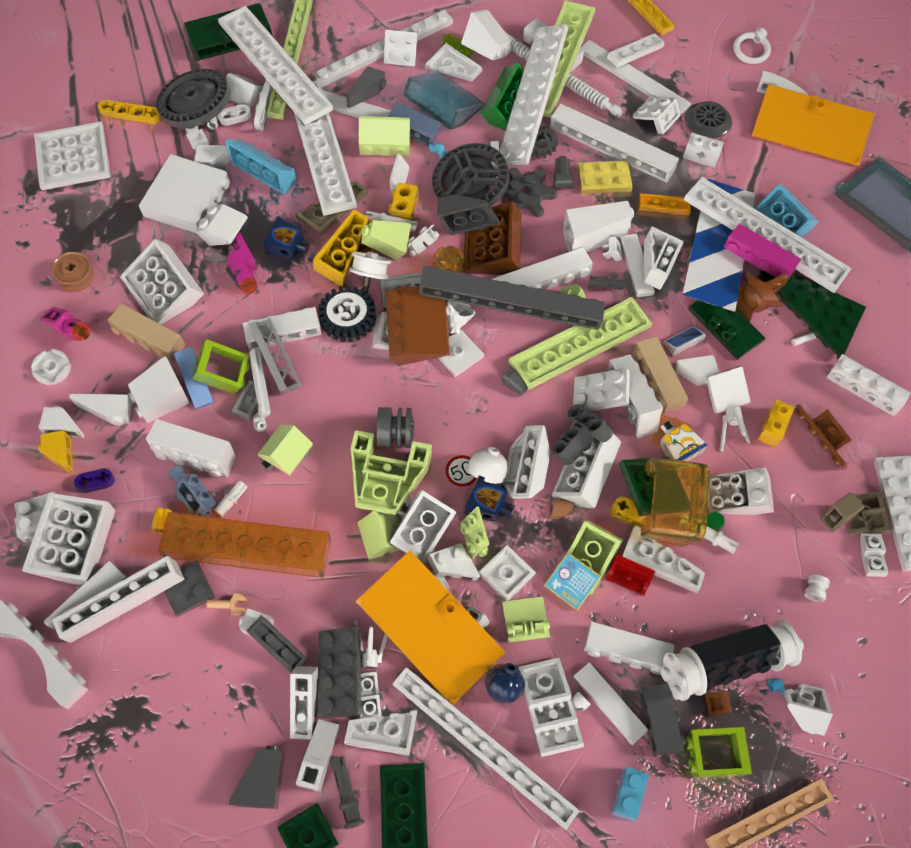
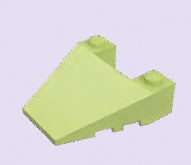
[351,430,432,515]

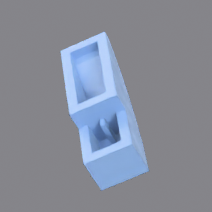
[174,347,214,410]

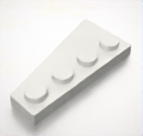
[622,525,705,593]

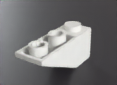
[296,719,340,792]

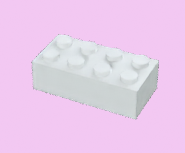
[146,419,237,478]

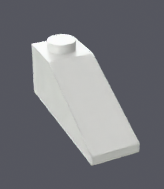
[69,394,133,425]
[290,666,318,740]

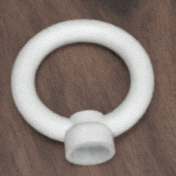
[733,28,771,64]

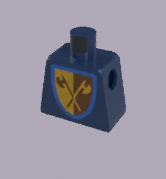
[263,218,309,259]
[465,476,515,522]

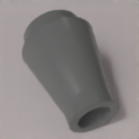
[501,369,528,396]

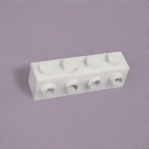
[826,354,911,417]

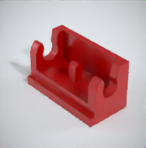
[606,554,655,596]

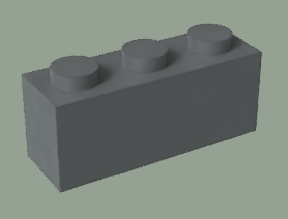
[639,683,686,757]

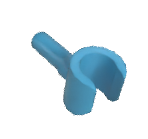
[766,678,786,697]

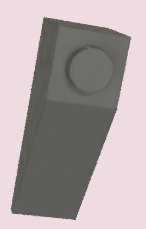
[347,66,387,108]

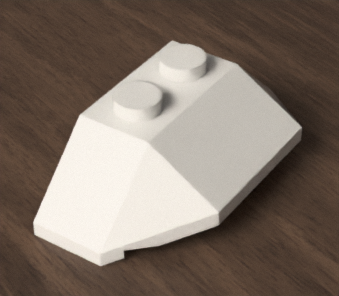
[502,425,550,499]

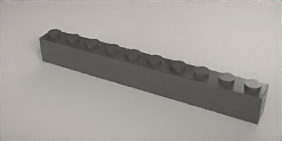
[418,266,605,330]

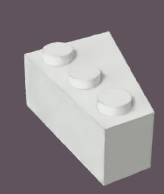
[644,226,684,290]

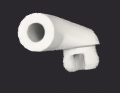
[253,410,271,432]

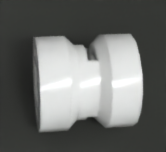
[804,574,830,602]

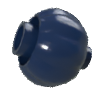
[484,663,526,703]

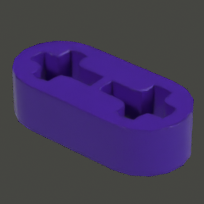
[74,468,115,493]

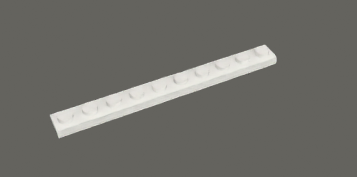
[312,10,453,88]
[392,667,580,830]

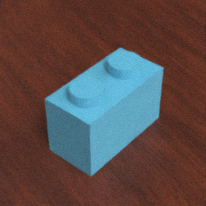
[611,766,649,822]

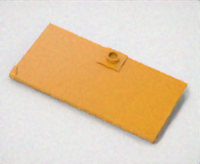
[751,84,875,167]
[355,550,506,705]

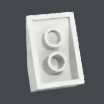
[389,490,456,564]

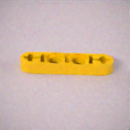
[98,100,162,124]

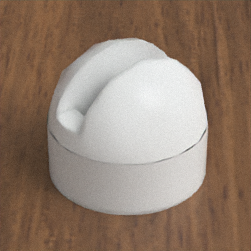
[572,691,591,711]

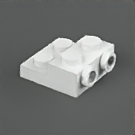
[14,492,56,542]

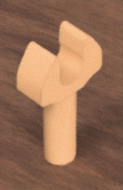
[207,593,247,616]

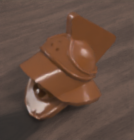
[736,271,789,322]

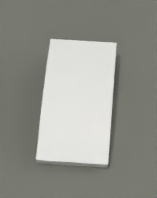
[518,658,584,757]

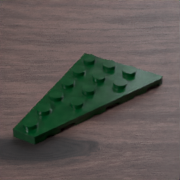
[758,270,866,359]

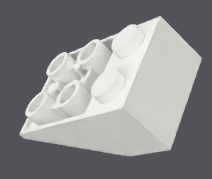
[706,467,774,515]

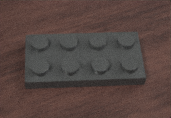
[318,626,361,719]

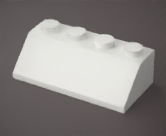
[552,434,621,508]

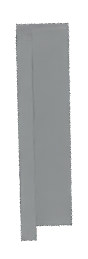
[248,318,302,395]

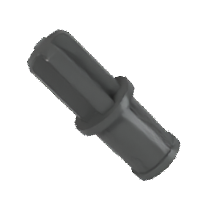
[589,276,625,290]

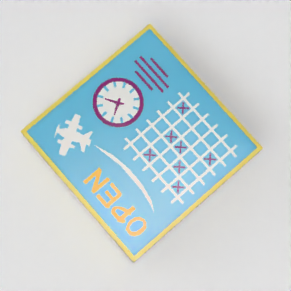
[544,552,602,611]

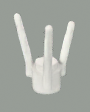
[719,406,751,452]
[355,620,388,669]

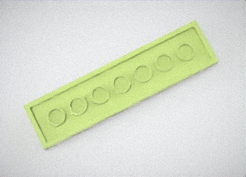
[543,0,595,118]
[508,297,652,390]

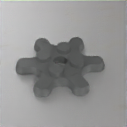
[502,168,557,217]

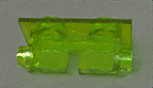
[441,33,474,58]

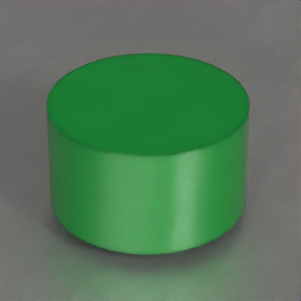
[706,512,725,532]

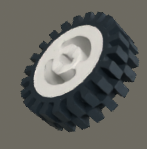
[318,286,376,342]

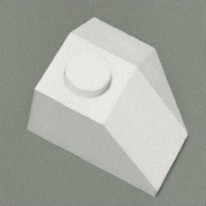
[784,684,833,736]

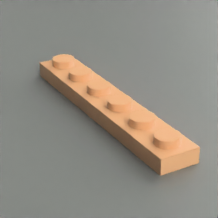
[705,778,834,848]

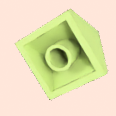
[257,424,313,475]
[357,511,401,560]

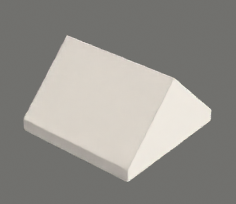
[226,73,264,109]

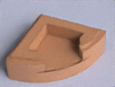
[550,499,574,519]

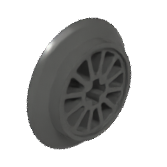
[685,101,732,138]

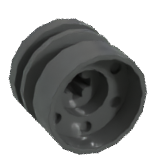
[377,407,415,448]

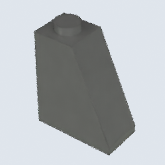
[229,745,285,809]

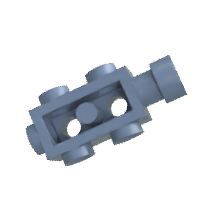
[168,465,216,519]

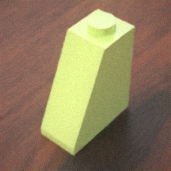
[361,220,411,260]

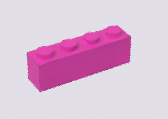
[724,223,801,279]

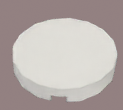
[31,349,71,385]

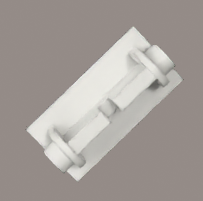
[407,224,439,257]

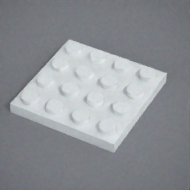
[34,121,111,190]

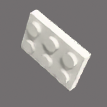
[573,367,630,411]

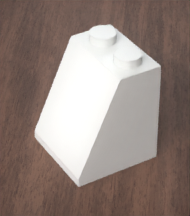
[461,9,512,60]
[128,356,189,423]

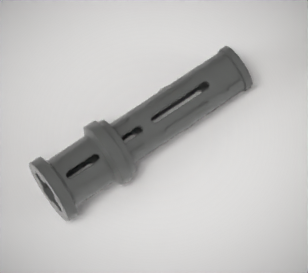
[330,756,364,830]

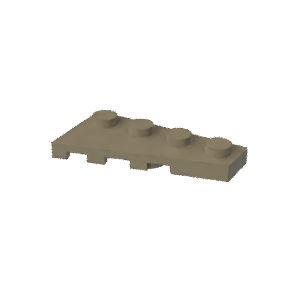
[295,181,368,235]

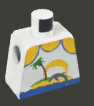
[660,421,708,469]

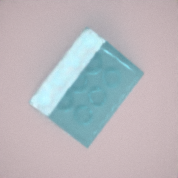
[403,71,485,129]

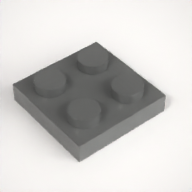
[164,561,215,617]

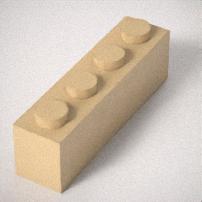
[108,304,185,361]
[633,336,688,413]

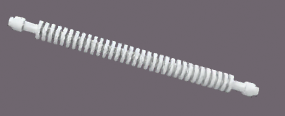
[505,32,623,117]

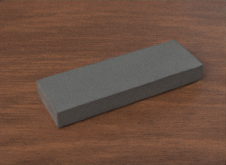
[246,615,307,673]

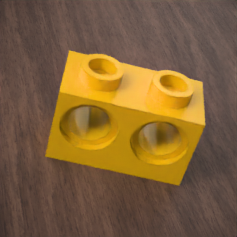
[388,183,418,220]
[757,399,795,447]

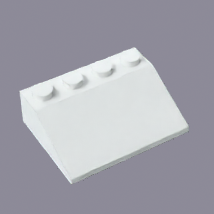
[120,239,204,325]
[22,493,115,586]

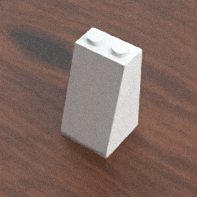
[562,201,634,253]

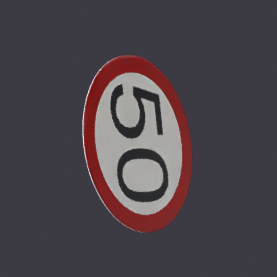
[445,455,477,487]

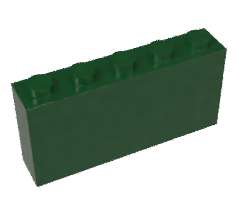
[184,3,272,61]

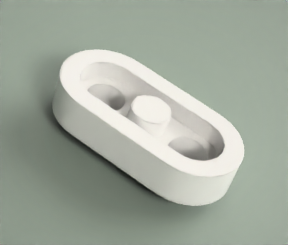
[217,104,251,126]

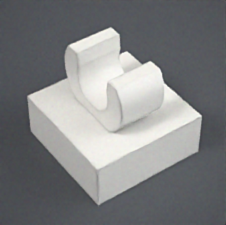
[602,236,622,261]

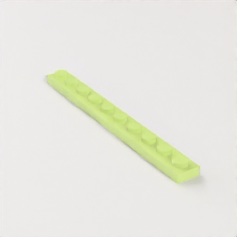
[267,0,313,119]

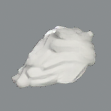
[446,300,475,335]

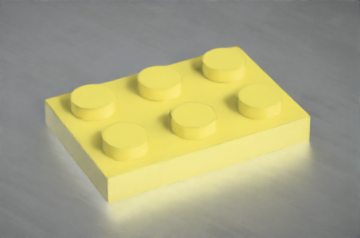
[577,161,633,194]

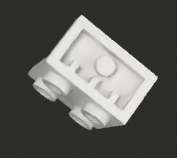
[632,96,681,134]

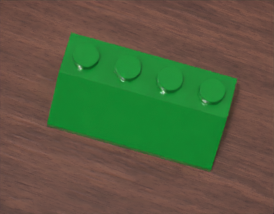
[480,62,524,130]

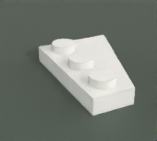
[425,43,482,82]
[344,710,417,756]

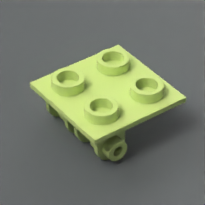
[461,506,489,560]
[502,596,550,643]

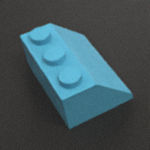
[754,183,820,238]

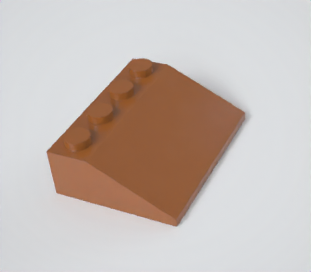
[463,201,521,274]
[386,286,450,366]

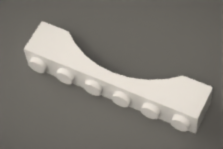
[0,600,88,709]

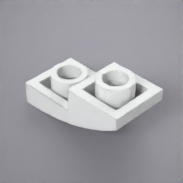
[860,533,889,577]
[360,670,382,719]

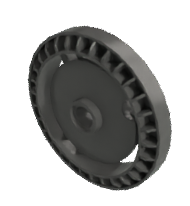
[156,69,230,128]
[432,143,510,207]

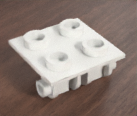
[384,30,418,67]

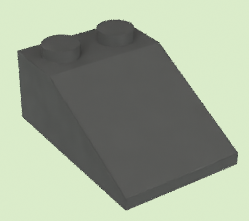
[437,194,500,235]

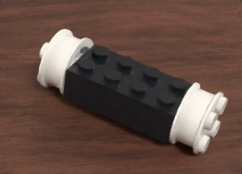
[661,620,804,701]

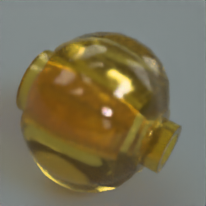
[433,246,465,273]

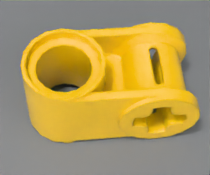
[610,496,649,529]

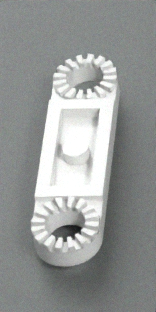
[254,80,273,131]

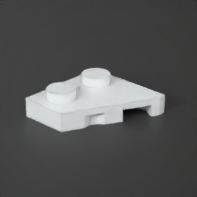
[427,543,480,581]

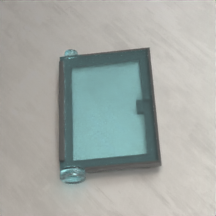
[835,157,911,253]

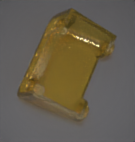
[640,457,710,547]

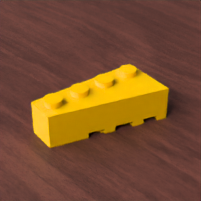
[313,209,369,287]

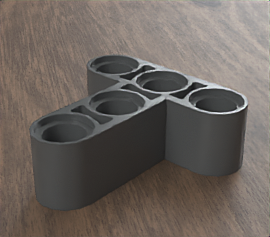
[552,404,613,465]

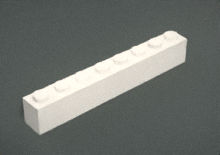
[550,104,679,183]

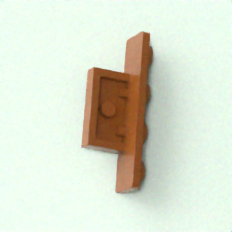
[795,404,852,469]

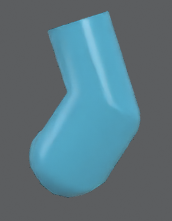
[429,142,447,159]

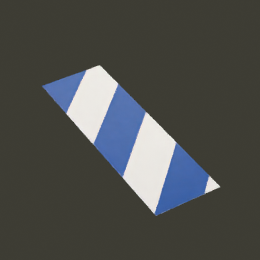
[683,178,756,312]

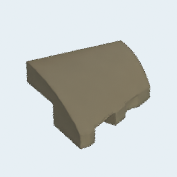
[849,491,891,536]

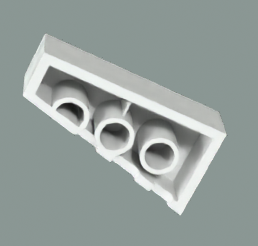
[609,354,663,439]

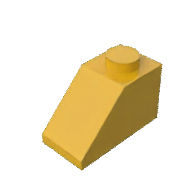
[38,430,73,474]

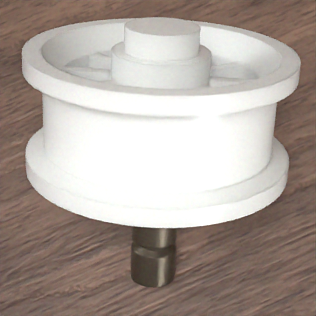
[349,252,391,294]

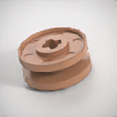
[51,252,95,292]

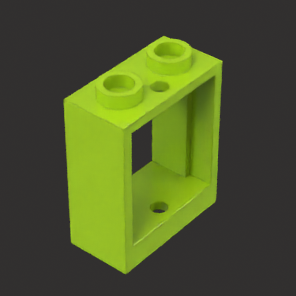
[192,339,250,394]
[685,727,752,778]

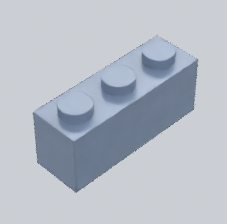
[388,102,441,146]

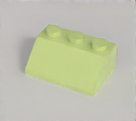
[359,116,411,156]

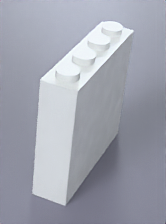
[139,154,230,233]

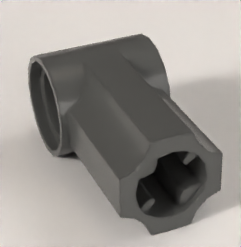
[554,156,573,189]

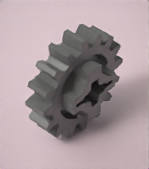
[531,125,558,159]

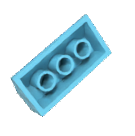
[225,139,297,195]

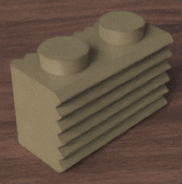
[820,492,864,532]

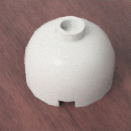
[467,447,507,484]

